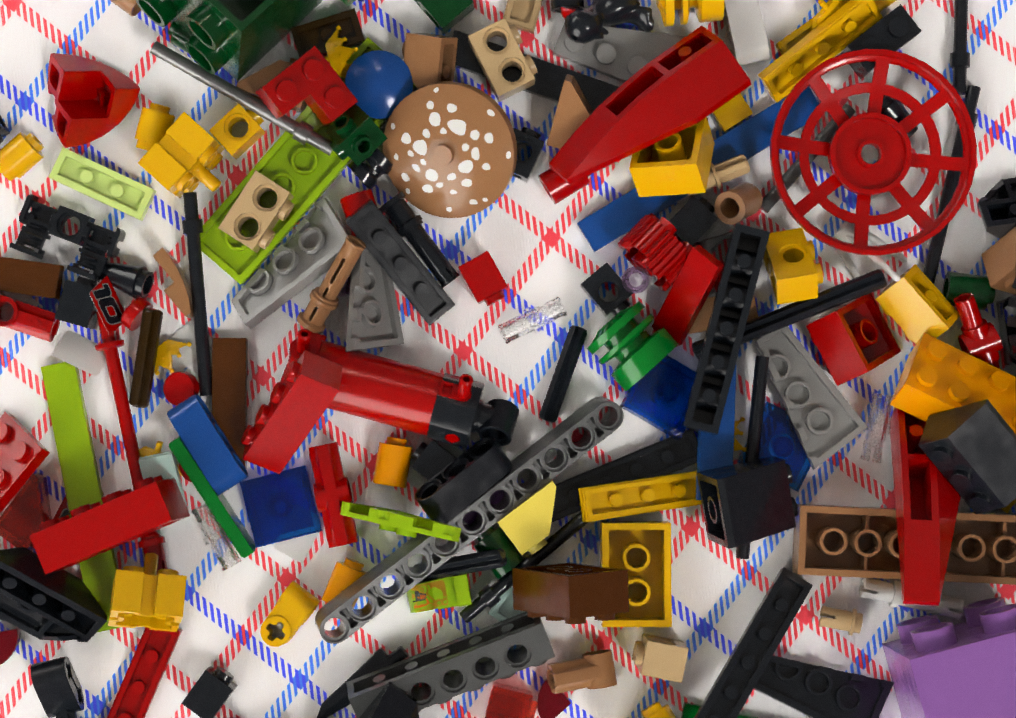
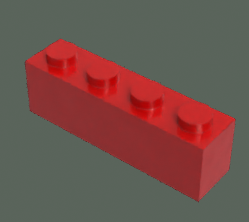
[241,350,343,474]

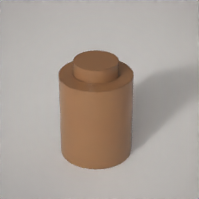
[714,182,763,225]

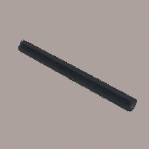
[692,269,887,360]

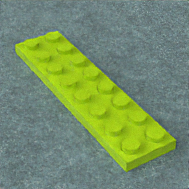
[200,37,416,286]

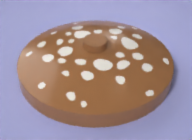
[383,81,517,218]

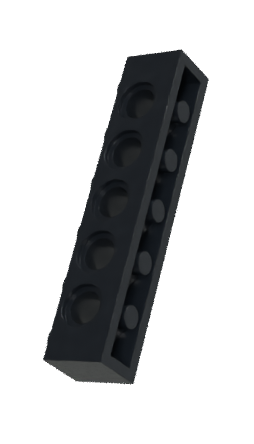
[682,223,770,435]

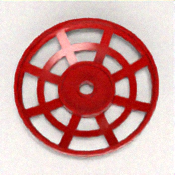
[770,49,977,256]

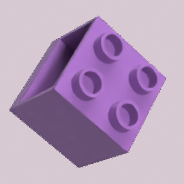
[882,597,1016,718]

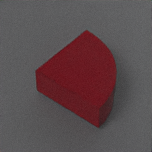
[0,628,21,665]
[537,678,571,718]

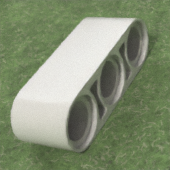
[723,0,770,66]

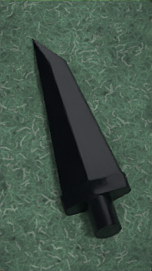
[317,646,409,718]

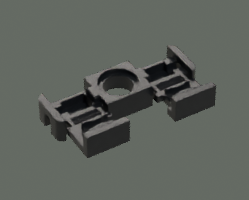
[9,194,126,282]

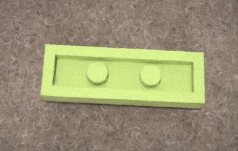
[48,147,157,222]

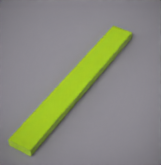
[41,362,121,633]

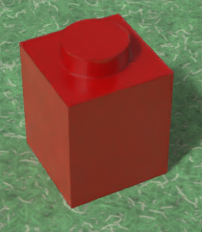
[458,251,508,306]

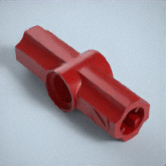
[0,294,60,342]
[308,442,358,548]

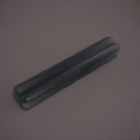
[539,325,587,423]
[413,548,507,582]

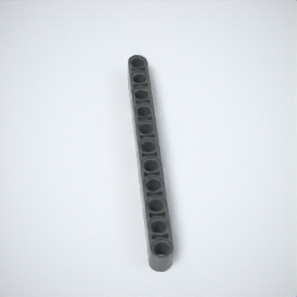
[315,396,624,644]

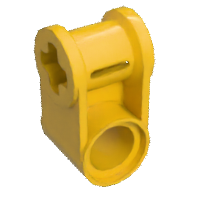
[260,580,321,647]

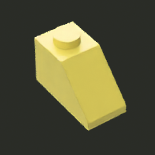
[497,480,557,555]

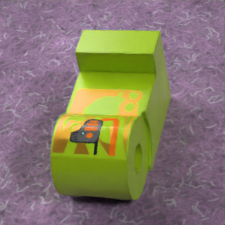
[407,574,472,613]

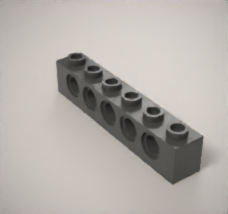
[346,612,555,718]

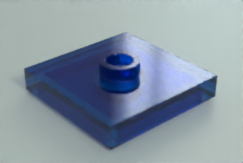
[620,355,696,440]
[736,401,811,492]
[240,465,323,548]

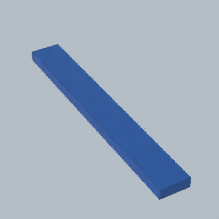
[577,86,820,253]

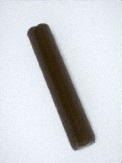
[129,308,163,408]

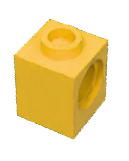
[209,104,266,160]

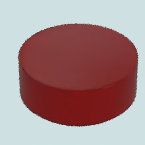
[121,297,153,331]
[163,371,199,406]

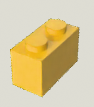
[876,264,959,344]

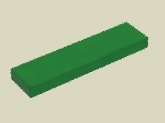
[168,436,257,558]

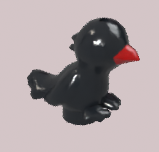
[561,0,654,44]

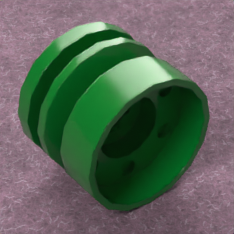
[586,301,678,391]

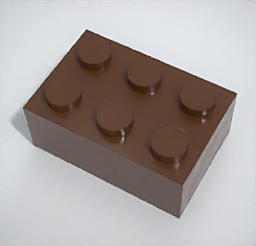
[512,562,629,624]

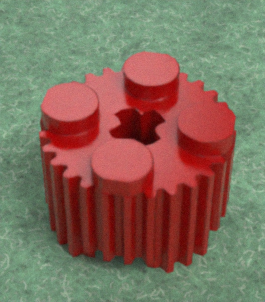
[617,213,693,292]

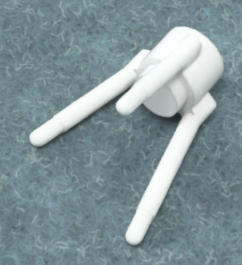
[834,223,908,282]

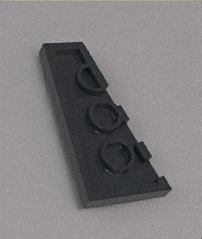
[753,656,894,718]

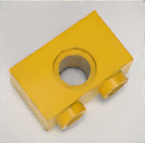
[763,228,823,305]

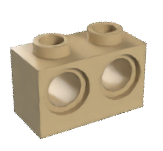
[468,18,538,103]
[218,170,294,253]
[632,633,689,683]

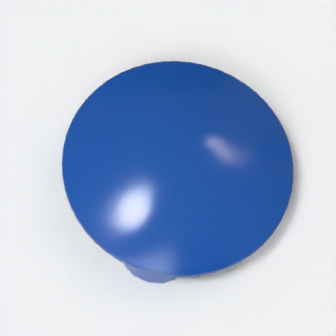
[345,50,413,120]

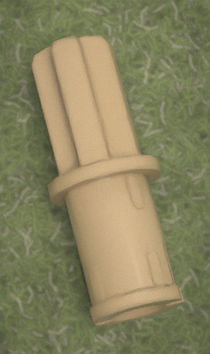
[687,154,750,198]

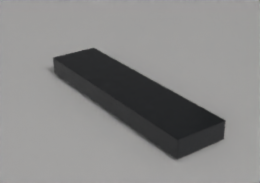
[344,199,456,326]

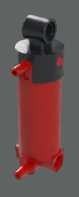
[280,329,519,449]

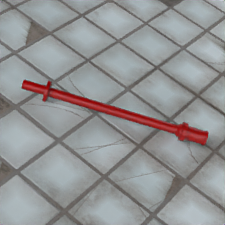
[95,311,168,575]

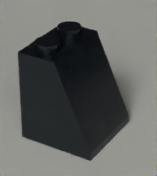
[696,456,798,549]

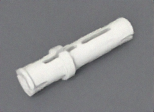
[859,578,965,620]

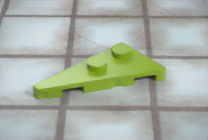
[340,501,461,542]

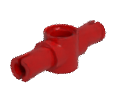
[953,293,1003,369]

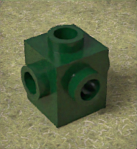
[325,104,388,166]

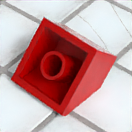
[806,293,902,386]

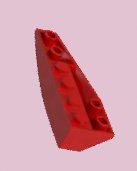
[549,25,752,184]
[889,407,961,606]

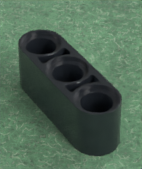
[415,436,513,523]

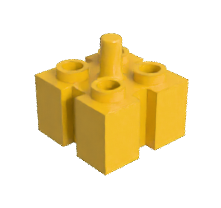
[138,112,225,198]
[108,553,187,632]

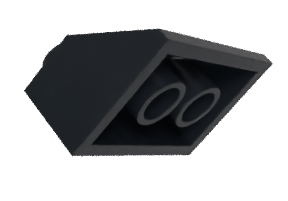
[918,399,1016,514]

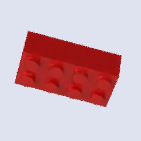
[29,475,190,574]

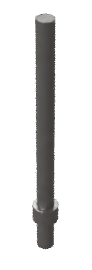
[150,41,333,156]

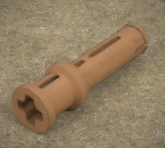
[296,235,366,334]

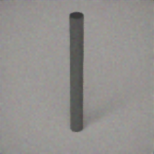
[760,103,855,213]

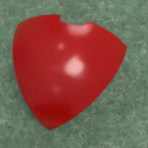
[48,53,140,148]

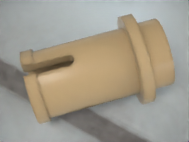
[818,605,863,636]

